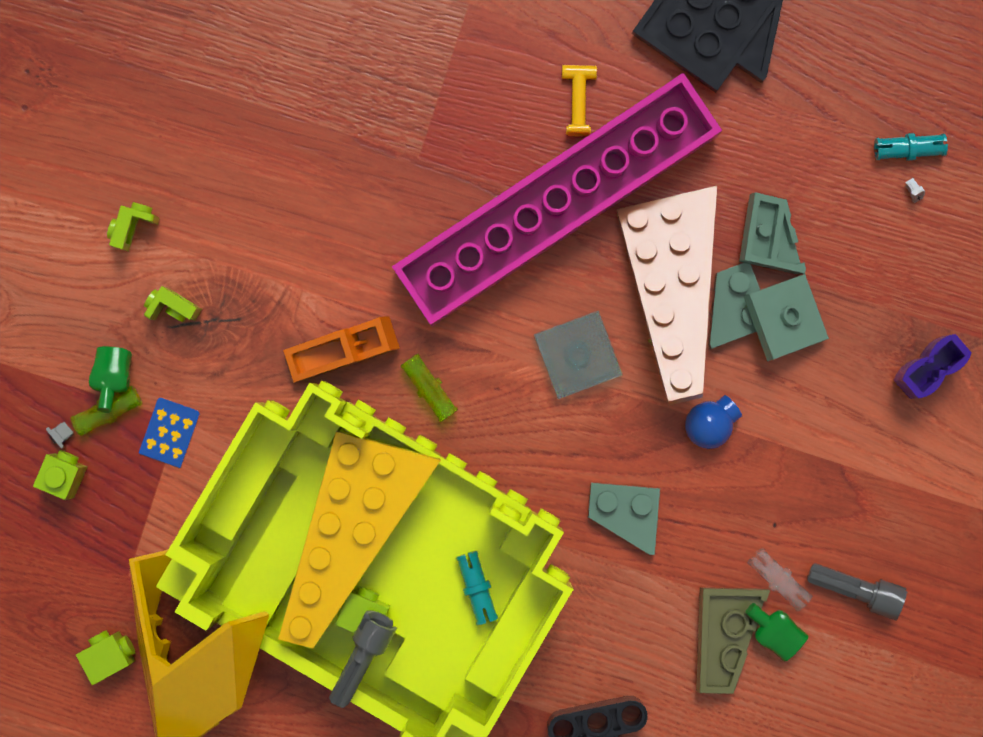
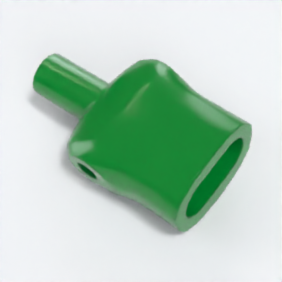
[89,346,132,413]
[745,603,809,662]

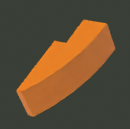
[283,316,400,383]

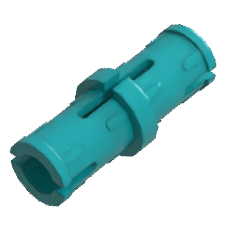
[874,133,948,161]
[456,551,498,625]

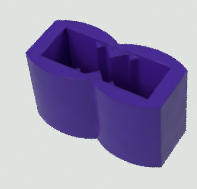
[894,334,972,399]

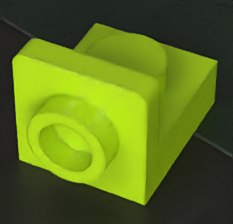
[144,286,202,322]

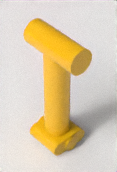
[562,65,597,136]

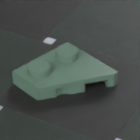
[739,192,806,275]
[709,263,760,349]
[588,482,660,555]

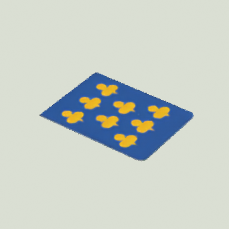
[139,398,200,468]

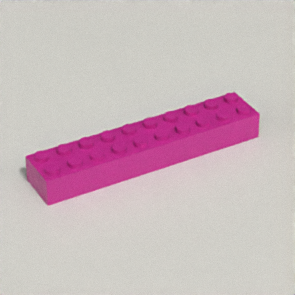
[392,73,722,326]

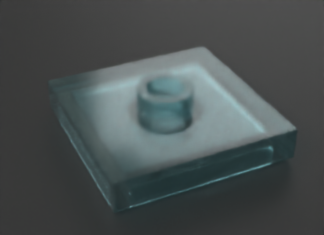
[534,311,623,399]

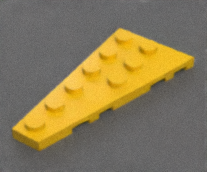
[278,430,441,649]

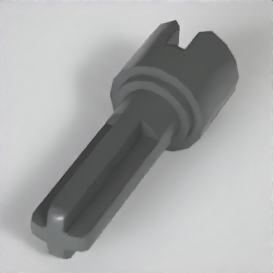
[807,563,907,621]
[329,610,397,708]

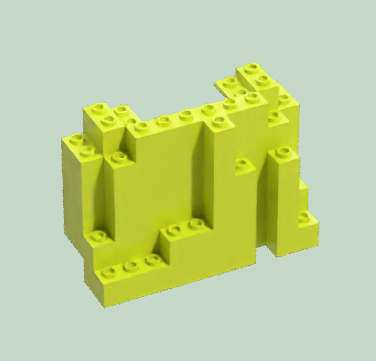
[156,380,574,737]

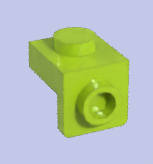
[107,202,159,252]

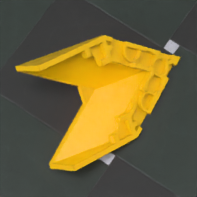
[129,550,270,737]

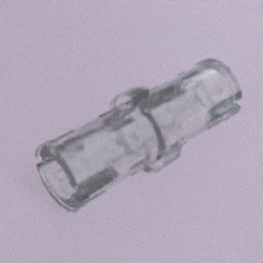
[747,547,813,612]

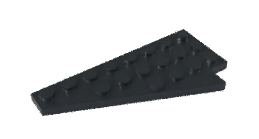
[632,0,783,93]

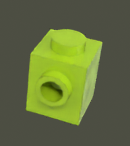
[33,450,87,500]
[335,586,390,633]
[76,630,135,685]

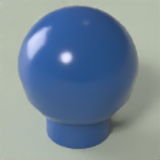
[685,395,742,449]

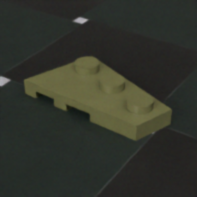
[696,587,770,694]

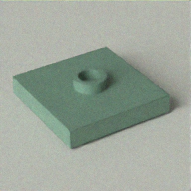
[743,274,829,362]

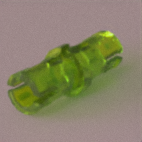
[401,354,458,422]
[70,385,143,436]

